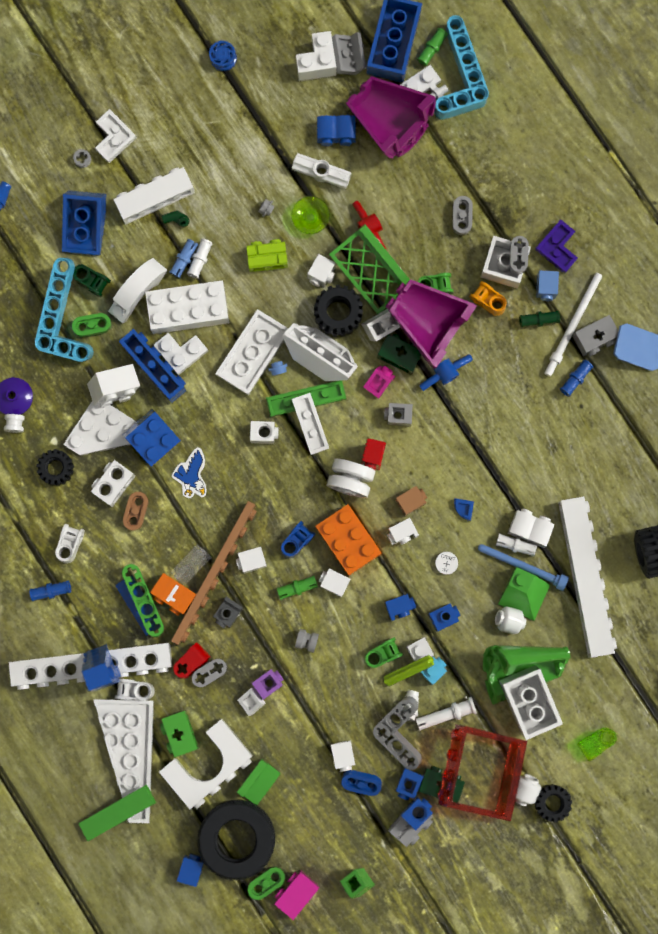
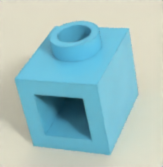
[420,656,447,685]

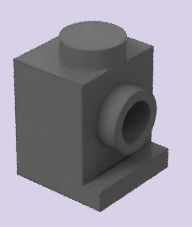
[213,596,244,629]

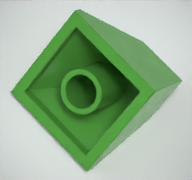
[498,567,550,621]

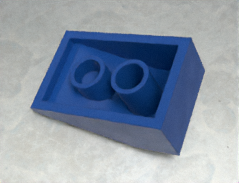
[62,190,106,255]

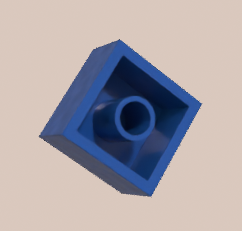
[122,409,181,467]

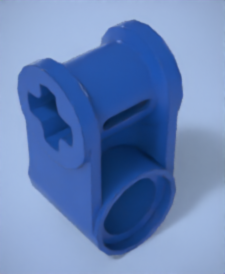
[281,521,316,558]

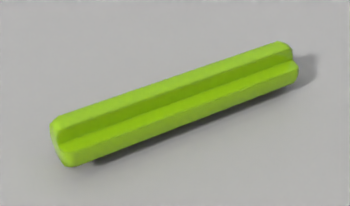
[384,655,434,686]

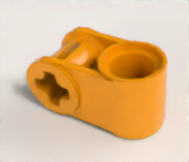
[469,281,507,316]

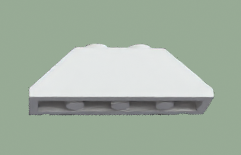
[283,323,358,381]

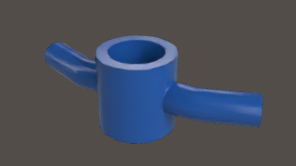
[419,354,473,391]

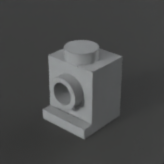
[384,403,413,427]

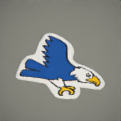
[172,448,206,499]

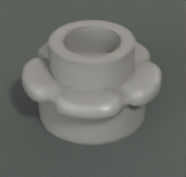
[258,199,275,217]

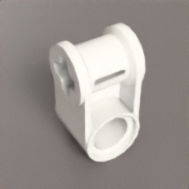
[55,524,85,564]
[115,679,155,700]

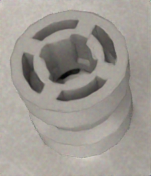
[295,629,319,653]

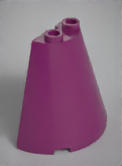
[346,76,436,159]
[385,279,477,369]

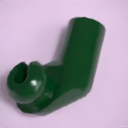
[161,210,190,227]

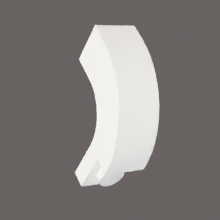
[108,258,167,323]

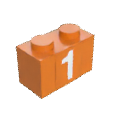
[150,573,197,616]

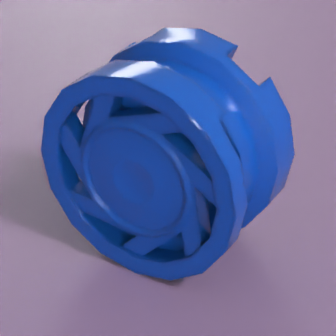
[209,41,237,71]

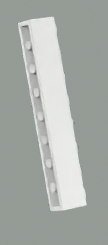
[558,497,617,658]

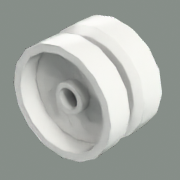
[327,459,376,498]

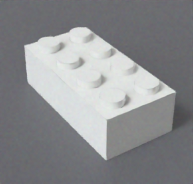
[145,280,229,334]

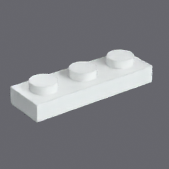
[292,393,329,455]

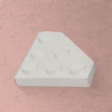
[63,401,137,456]

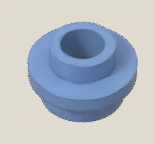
[268,361,287,376]

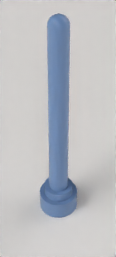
[478,544,569,591]

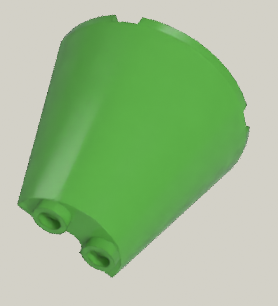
[483,645,570,705]

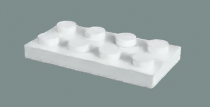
[215,309,288,396]

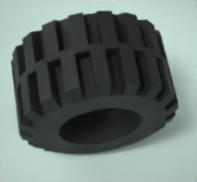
[314,285,363,337]
[634,525,658,579]

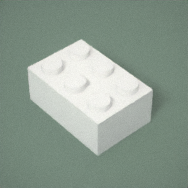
[499,665,563,740]

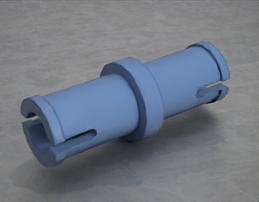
[169,239,198,278]

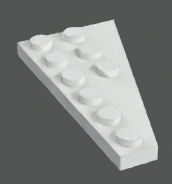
[93,699,154,823]

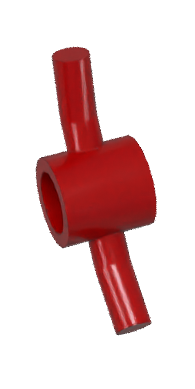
[352,201,387,250]

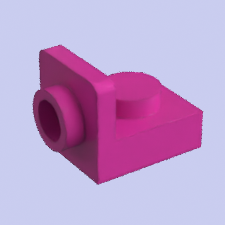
[363,365,395,399]

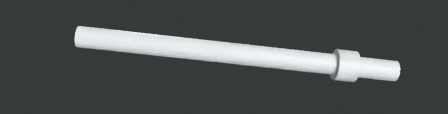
[544,273,602,377]

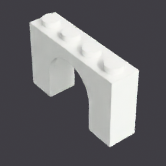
[159,719,253,809]

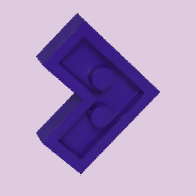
[535,219,578,274]

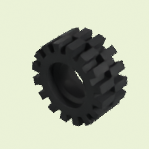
[36,449,74,486]
[535,784,572,822]

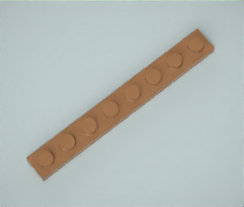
[171,501,257,645]

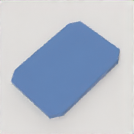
[613,324,658,371]

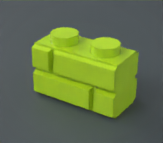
[247,239,288,272]

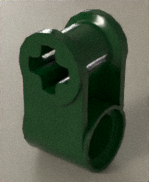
[73,264,111,298]

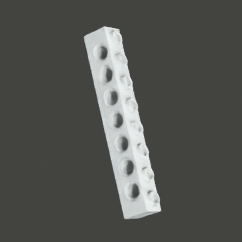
[9,643,173,690]

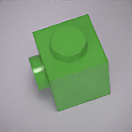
[340,868,375,899]

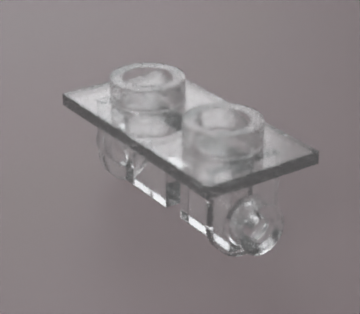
[170,544,212,586]

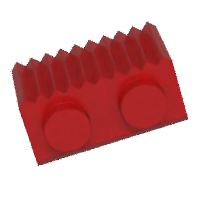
[361,438,386,470]

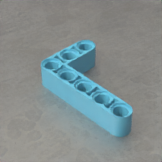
[434,15,489,120]
[35,258,94,362]

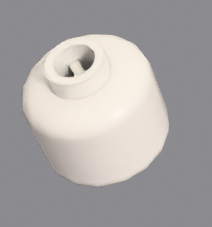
[495,606,526,635]
[512,774,541,806]

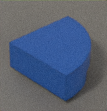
[454,498,474,521]

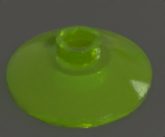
[291,196,330,234]

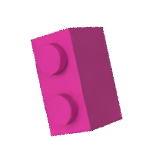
[274,870,319,920]

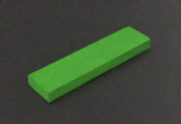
[266,380,346,417]
[78,785,156,841]

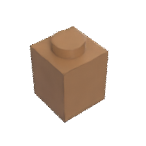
[395,486,427,517]

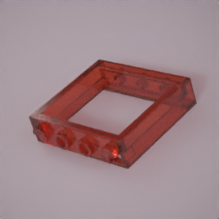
[438,724,528,822]

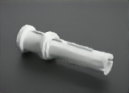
[415,697,477,731]

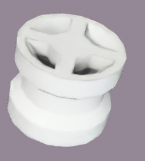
[4,414,25,433]

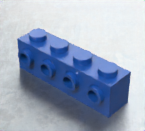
[119,329,186,404]

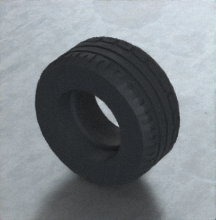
[197,799,275,880]

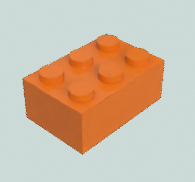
[315,504,382,577]

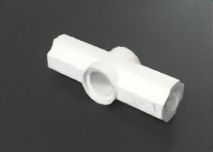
[292,153,352,189]

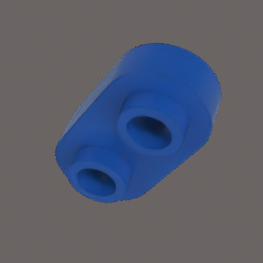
[341,770,382,796]

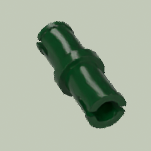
[519,311,560,328]

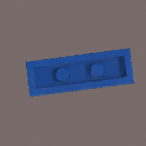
[115,575,164,636]

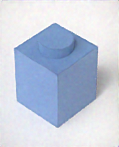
[536,270,559,301]

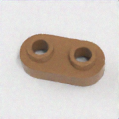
[123,492,149,531]

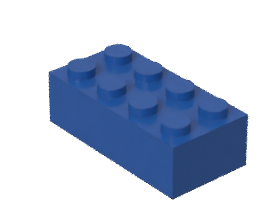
[367,0,422,83]

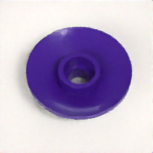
[0,377,33,415]

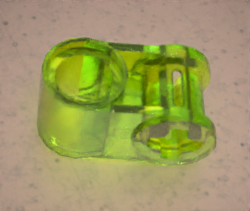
[577,728,617,762]

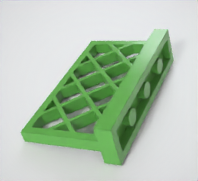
[329,224,410,314]

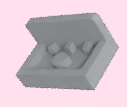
[332,32,366,75]

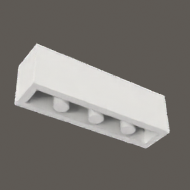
[114,167,195,225]

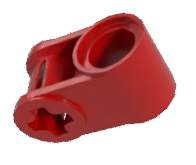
[173,642,211,679]

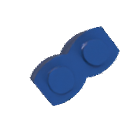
[317,115,356,146]

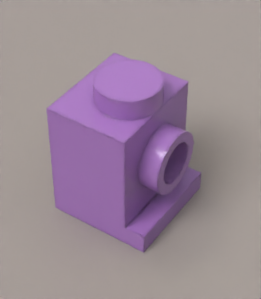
[252,669,284,700]

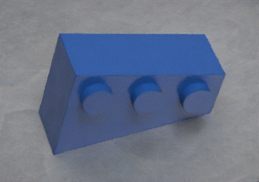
[82,644,121,691]

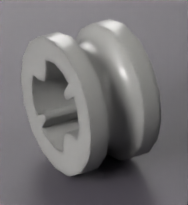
[73,149,91,168]

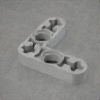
[373,696,422,770]

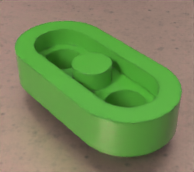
[72,313,112,337]
[248,867,285,900]

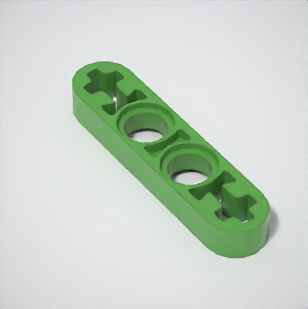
[122,564,164,637]

